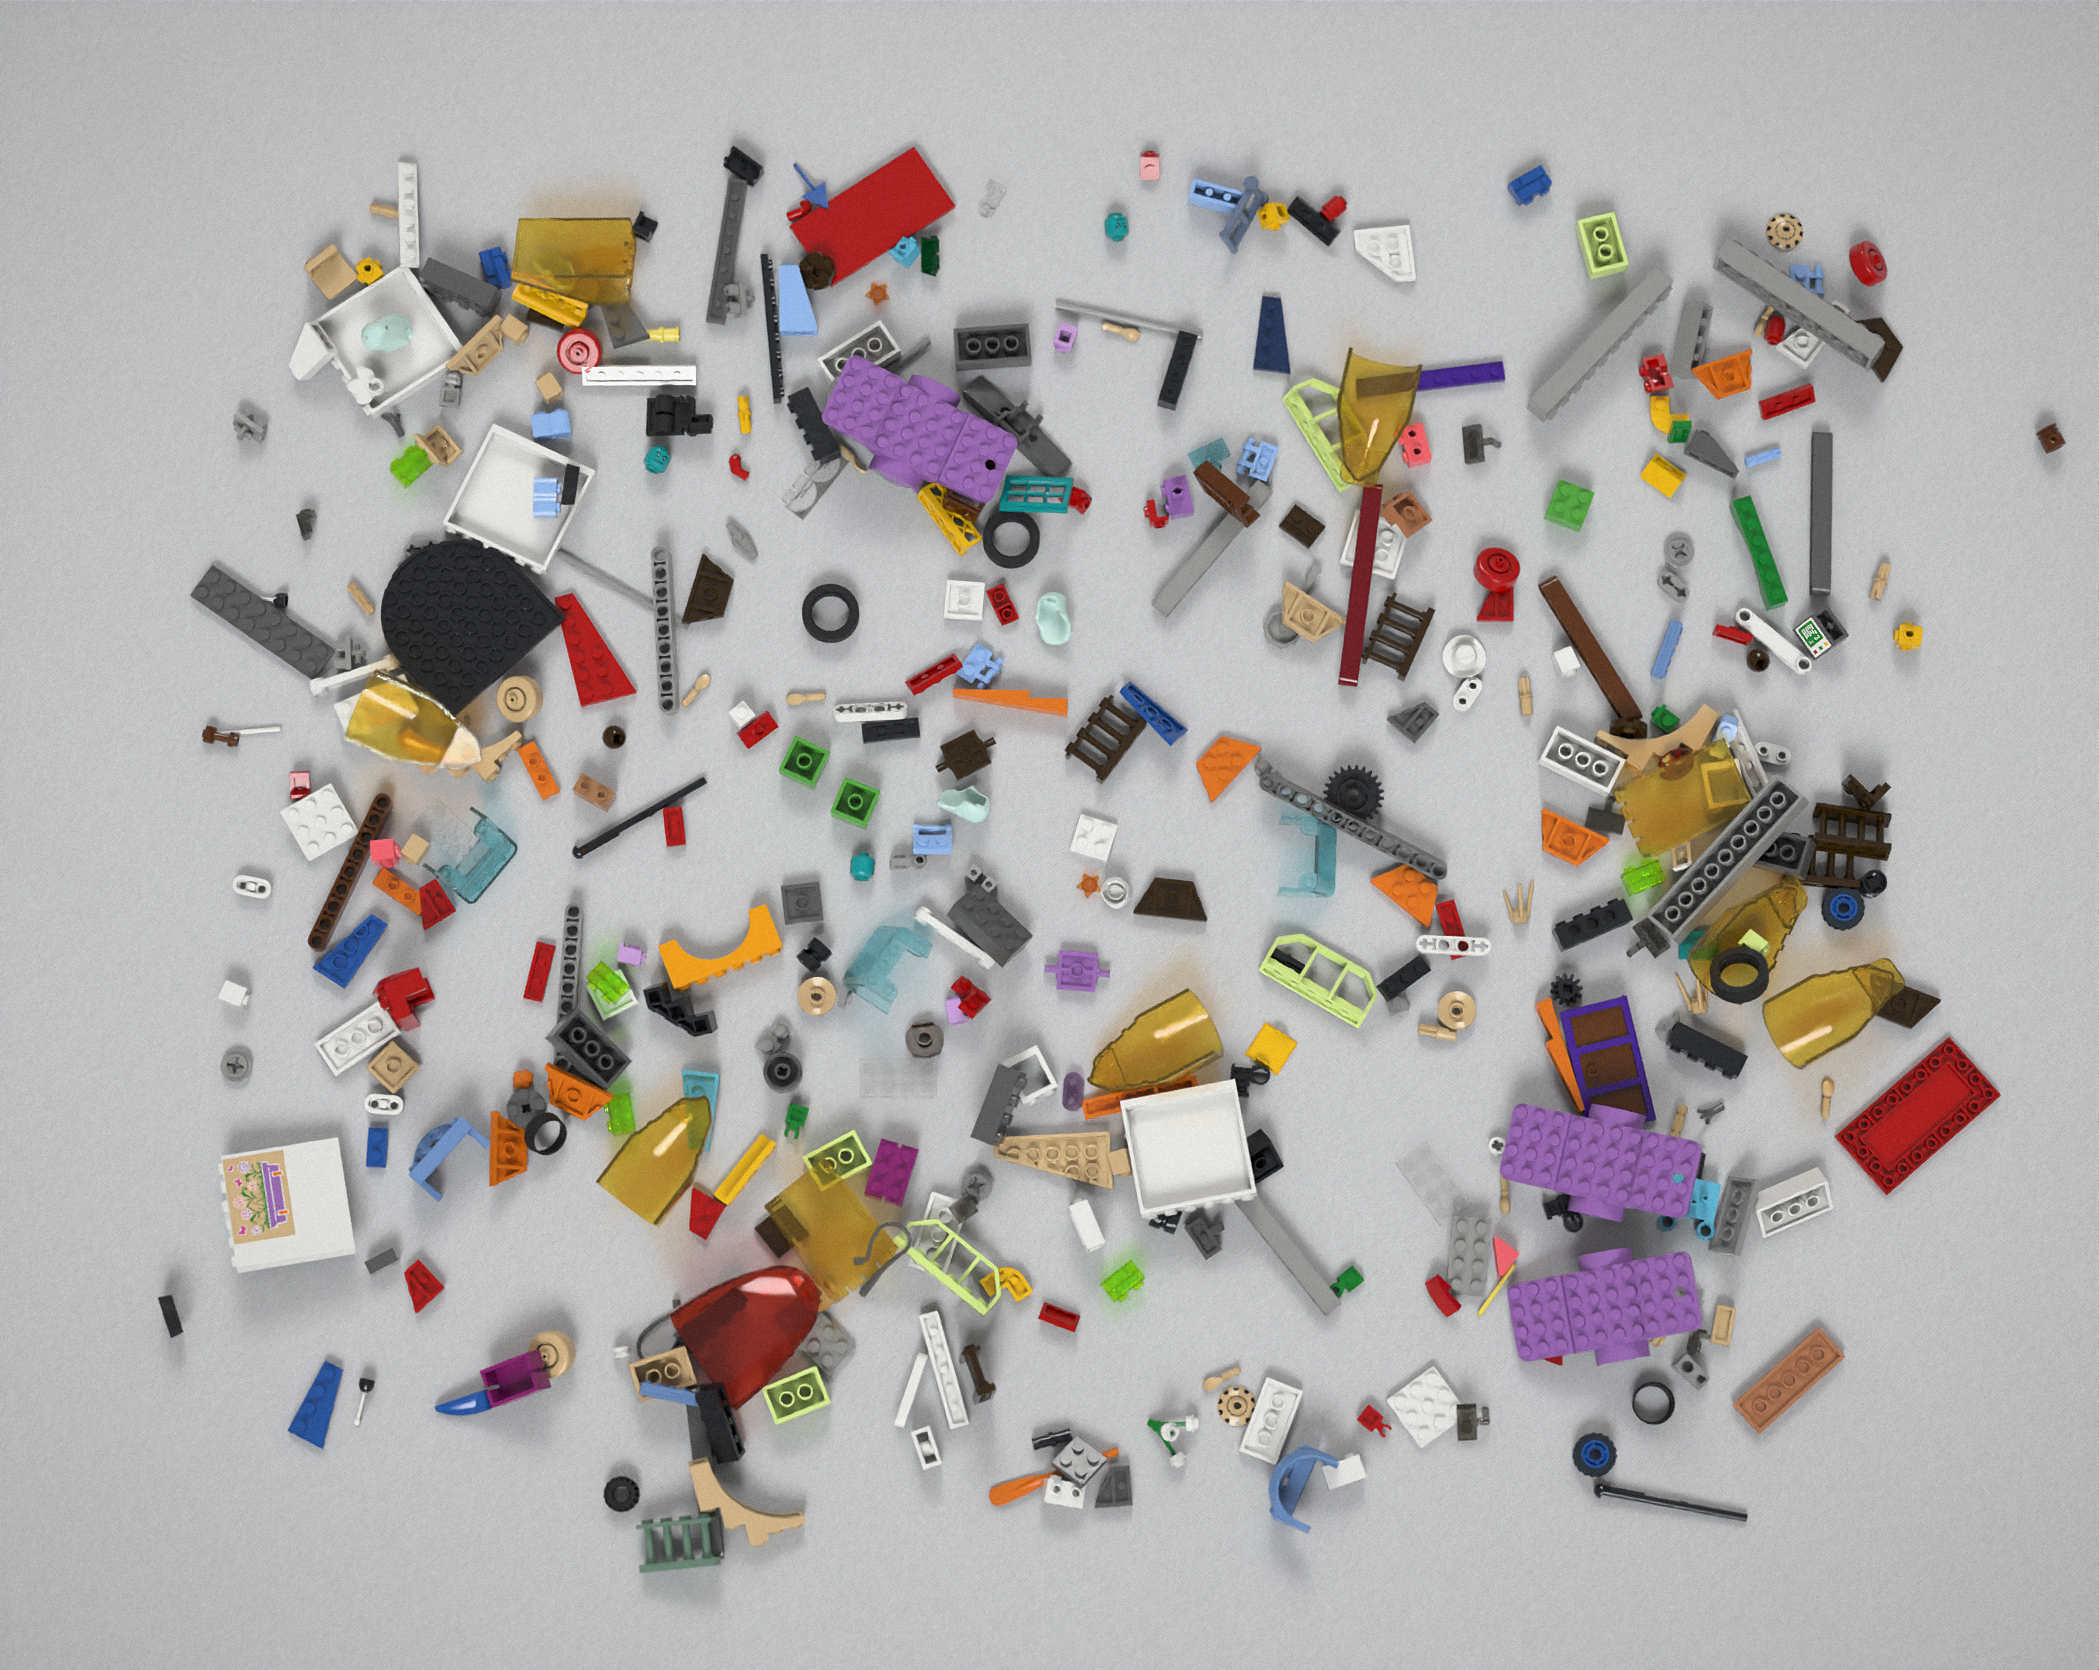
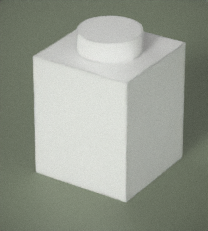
[1552,646,1580,678]
[728,701,756,730]
[218,980,251,1009]

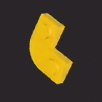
[1649,396,1689,434]
[979,1267,1033,1303]

